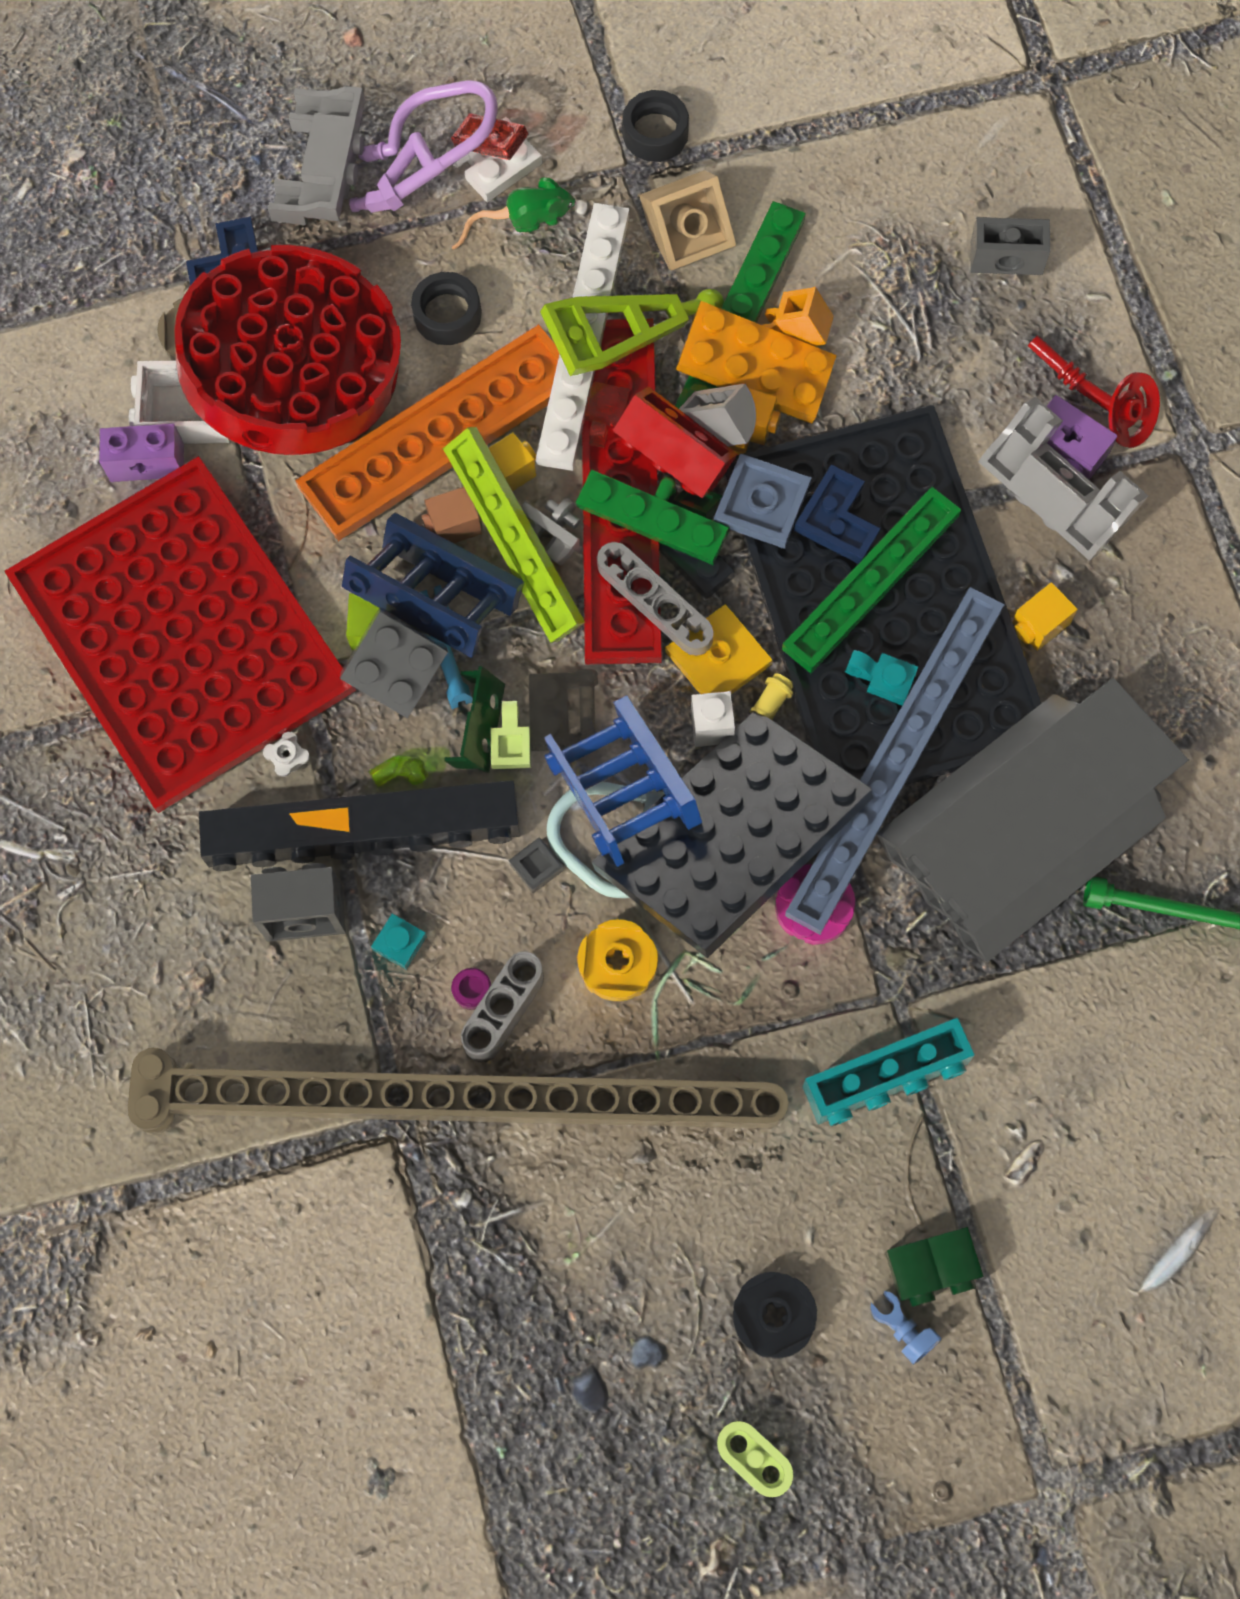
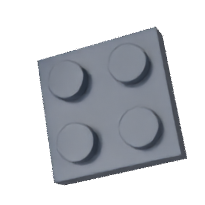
[714,453,811,549]

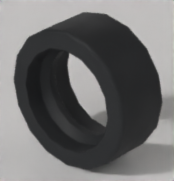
[622,90,689,162]
[411,272,482,345]

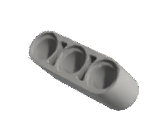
[461,951,544,1062]

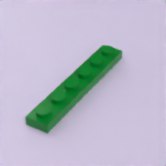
[782,487,961,673]

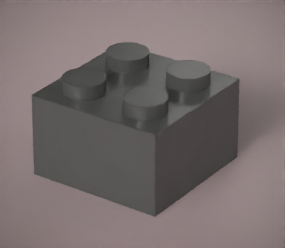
[340,607,448,718]
[251,863,346,942]

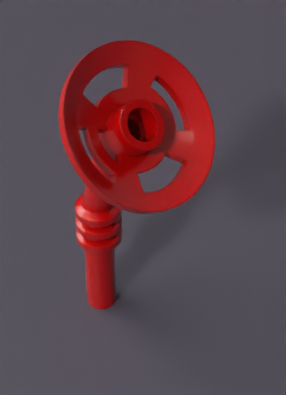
[1028,335,1160,448]

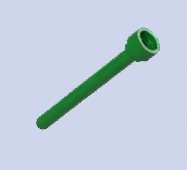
[1083,876,1240,930]

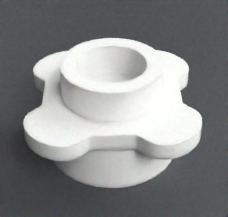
[263,732,309,777]

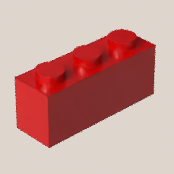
[613,386,738,498]

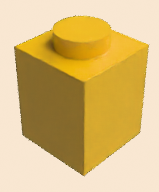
[488,432,536,492]
[1012,582,1078,651]

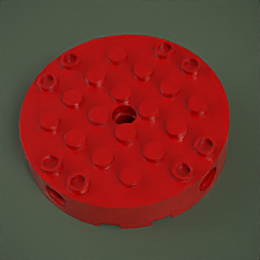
[174,245,401,455]

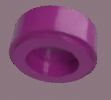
[451,968,492,1010]

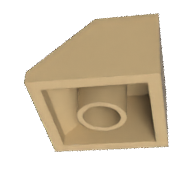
[639,170,737,271]

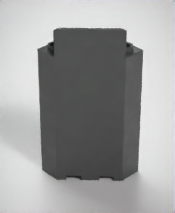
[877,677,1189,962]

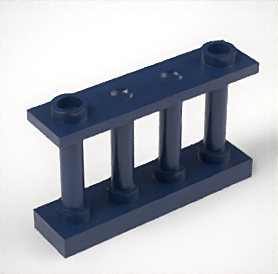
[342,512,524,658]

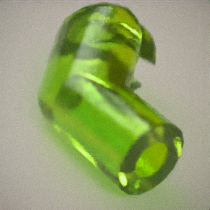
[368,755,428,787]

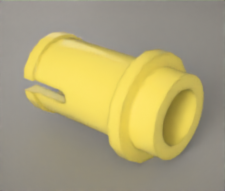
[749,673,793,721]

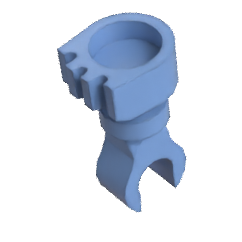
[870,1291,942,1365]

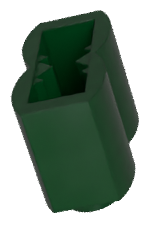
[885,1227,984,1307]

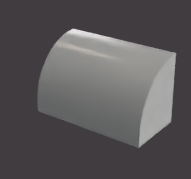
[679,384,756,446]

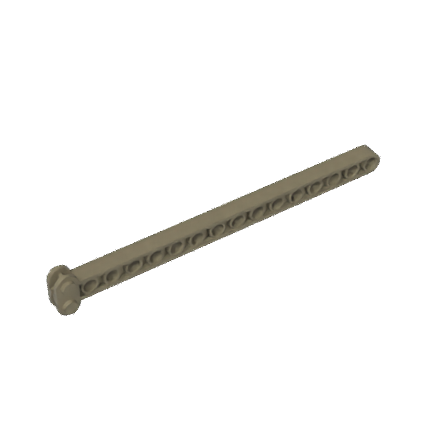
[128,1047,789,1134]

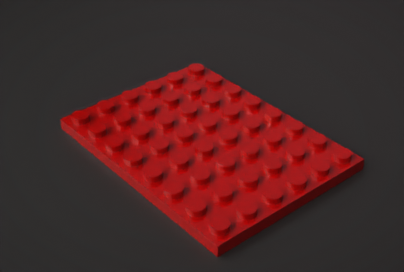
[4,456,357,813]

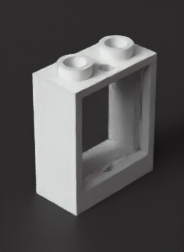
[129,361,230,444]

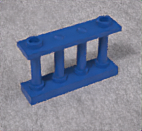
[544,695,702,867]

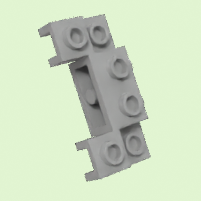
[268,86,365,225]
[978,397,1148,561]

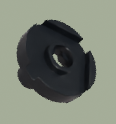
[732,1271,817,1359]

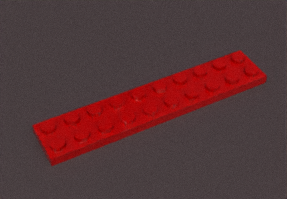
[582,318,662,665]

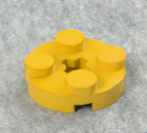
[577,919,658,1001]

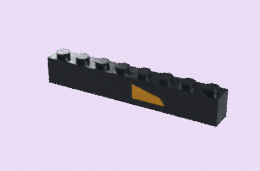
[199,780,520,871]

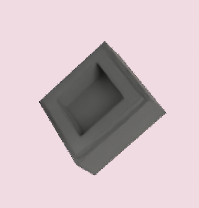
[508,837,564,893]

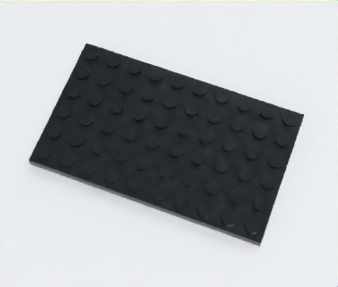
[723,404,1041,785]

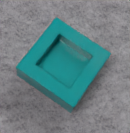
[371,913,427,970]

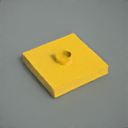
[665,604,773,694]

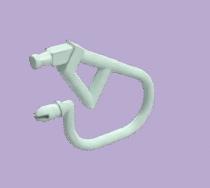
[547,781,665,898]

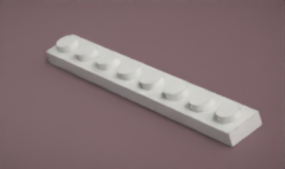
[536,203,630,471]

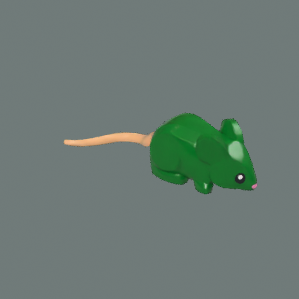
[452,177,576,250]

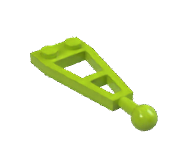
[540,289,724,377]

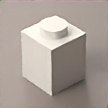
[691,691,735,747]

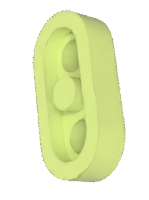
[717,1421,793,1497]

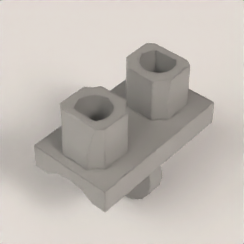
[521,498,583,566]

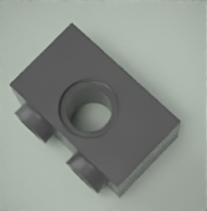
[970,217,1050,275]

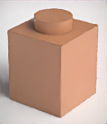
[421,487,482,543]

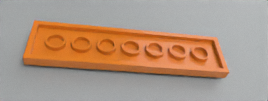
[295,324,559,541]

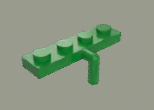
[575,470,729,565]

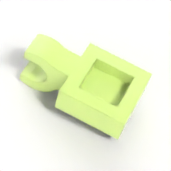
[491,701,531,769]

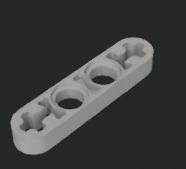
[597,542,714,656]

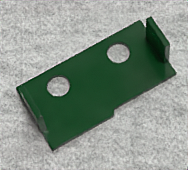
[444,666,505,773]

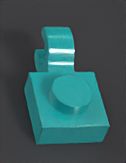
[845,650,918,706]

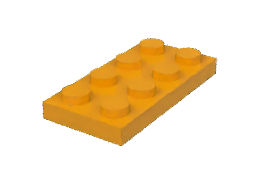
[676,301,837,424]

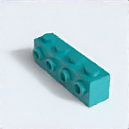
[802,1017,975,1127]

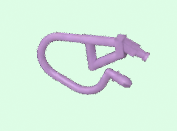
[349,80,498,213]

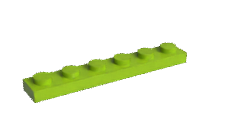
[443,427,585,643]

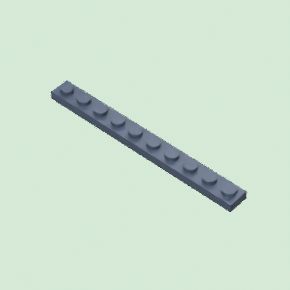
[785,587,1004,935]

